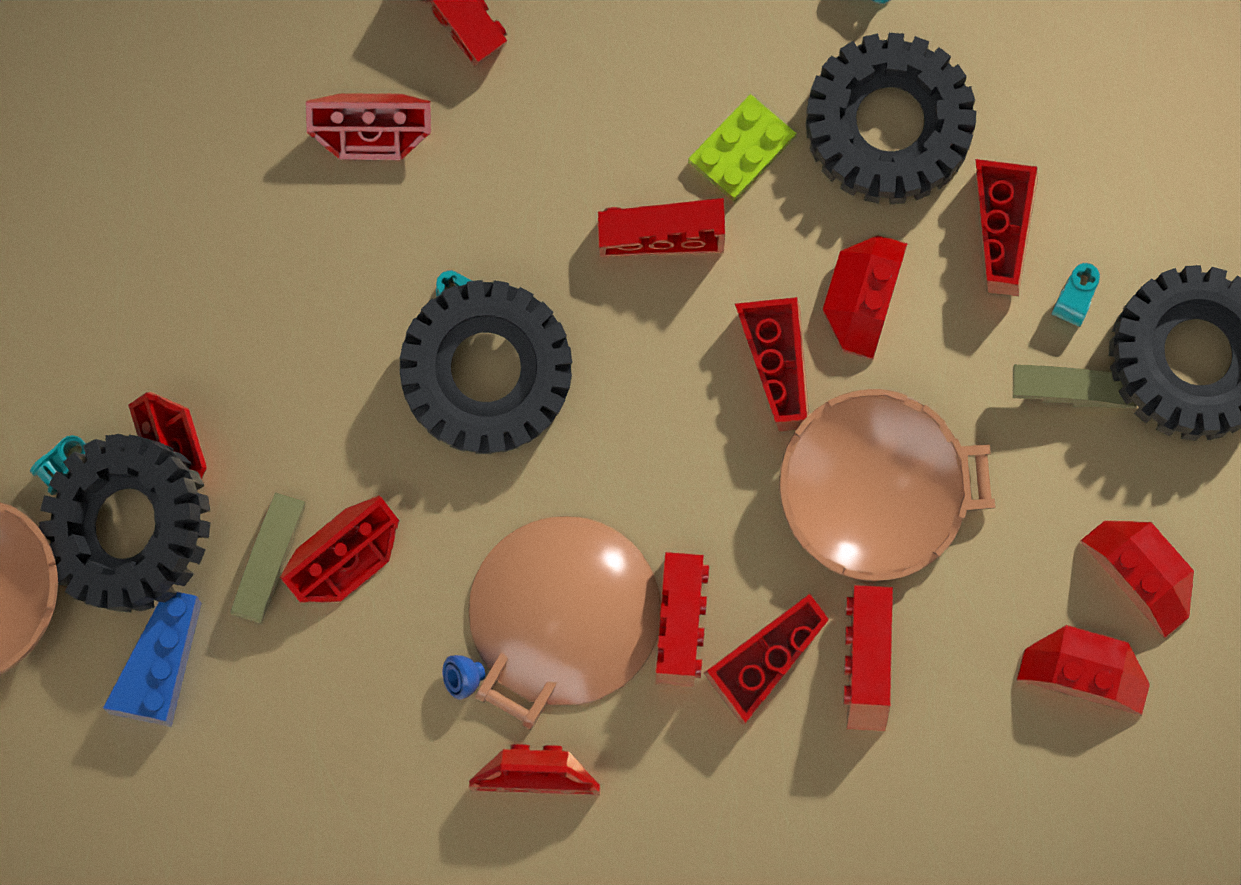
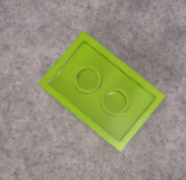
[688,94,796,202]

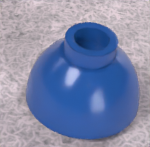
[442,655,485,700]

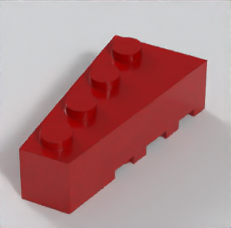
[421,0,507,67]
[975,159,1038,297]
[598,198,725,257]
[735,297,809,432]
[655,552,709,687]
[843,585,893,731]
[703,594,829,725]

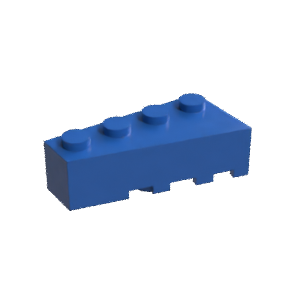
[103,591,202,727]

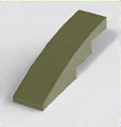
[1013,364,1137,408]
[231,492,305,624]

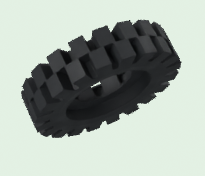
[805,32,976,205]
[1109,265,1241,441]
[399,280,573,454]
[39,434,211,612]

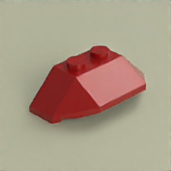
[306,93,431,160]
[822,235,907,360]
[128,392,207,479]
[280,495,400,602]
[1080,520,1194,638]
[1017,625,1150,716]
[469,744,600,796]

